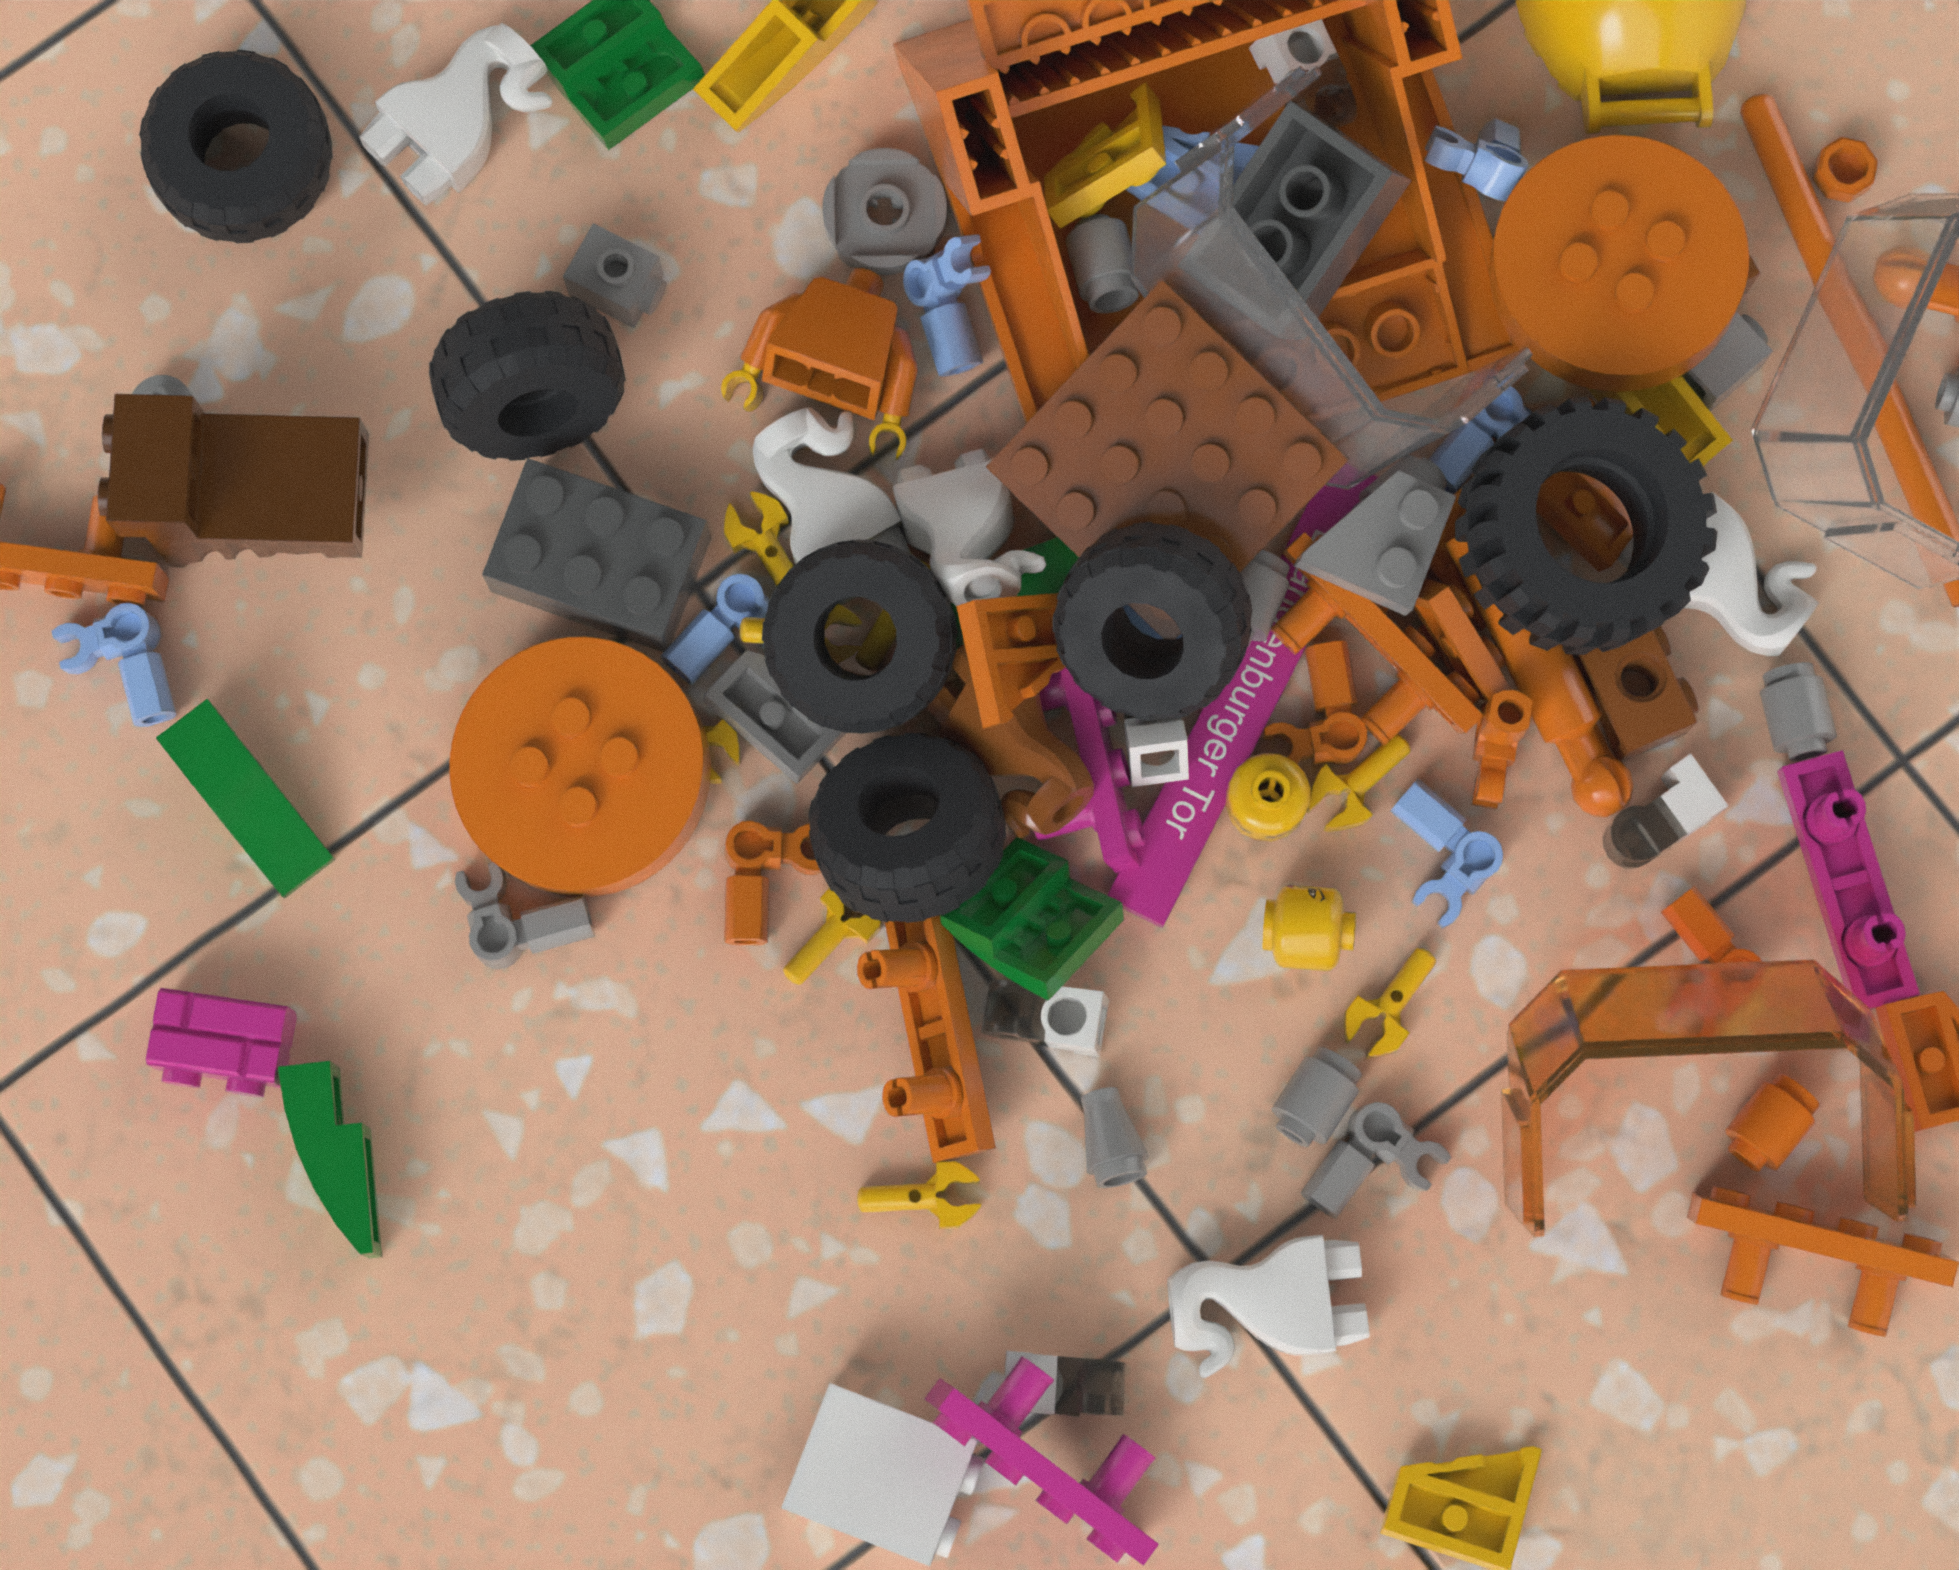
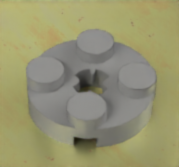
[823,148,947,275]

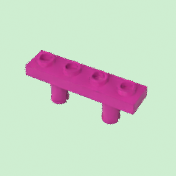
[1034,667,1145,873]
[1777,750,1920,1015]
[924,1356,1159,1566]

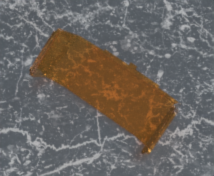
[1501,959,1917,1237]

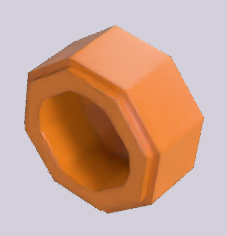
[1812,137,1878,203]

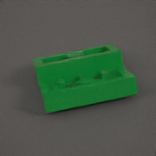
[530,0,705,151]
[940,837,1124,1001]

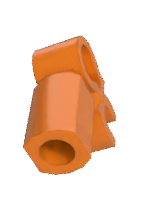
[1263,640,1367,765]
[1471,690,1533,810]
[724,820,821,946]
[1661,886,1766,1038]

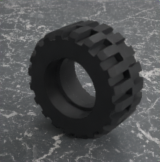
[1455,396,1718,655]

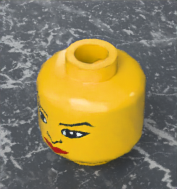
[1225,753,1311,842]
[1262,885,1356,971]

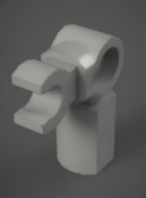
[455,862,595,969]
[1301,1102,1452,1219]

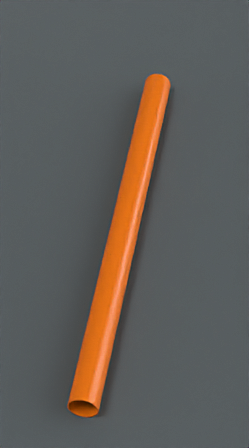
[1740,93,1959,608]

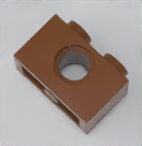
[1572,626,1699,762]

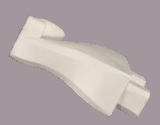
[359,23,552,206]
[753,407,910,605]
[893,449,1046,606]
[1618,492,1819,656]
[1167,1235,1370,1378]

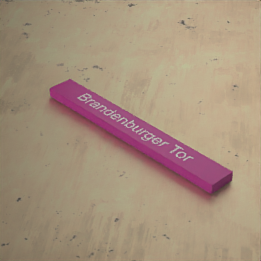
[1107,462,1378,928]

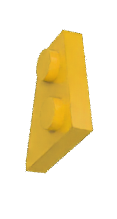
[1044,82,1167,228]
[1380,1446,1542,1570]

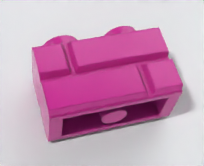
[146,988,297,1097]

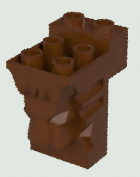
[98,394,369,568]

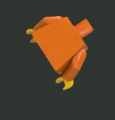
[721,268,918,461]

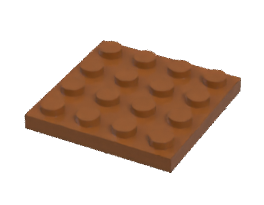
[986,279,1350,640]

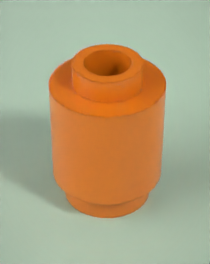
[1725,1073,1820,1172]

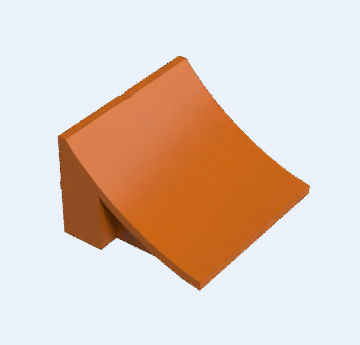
[893,0,1526,424]

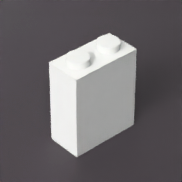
[781,1383,985,1566]

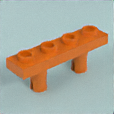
[0,483,169,608]
[1270,532,1484,746]
[857,915,996,1163]
[1687,1186,1959,1337]

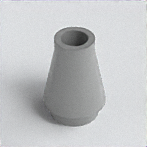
[1081,1087,1149,1188]

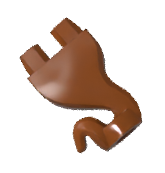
[927,645,1094,838]

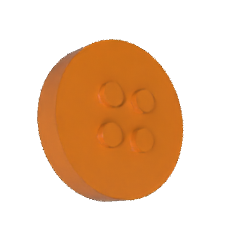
[1489,135,1749,392]
[449,637,711,897]

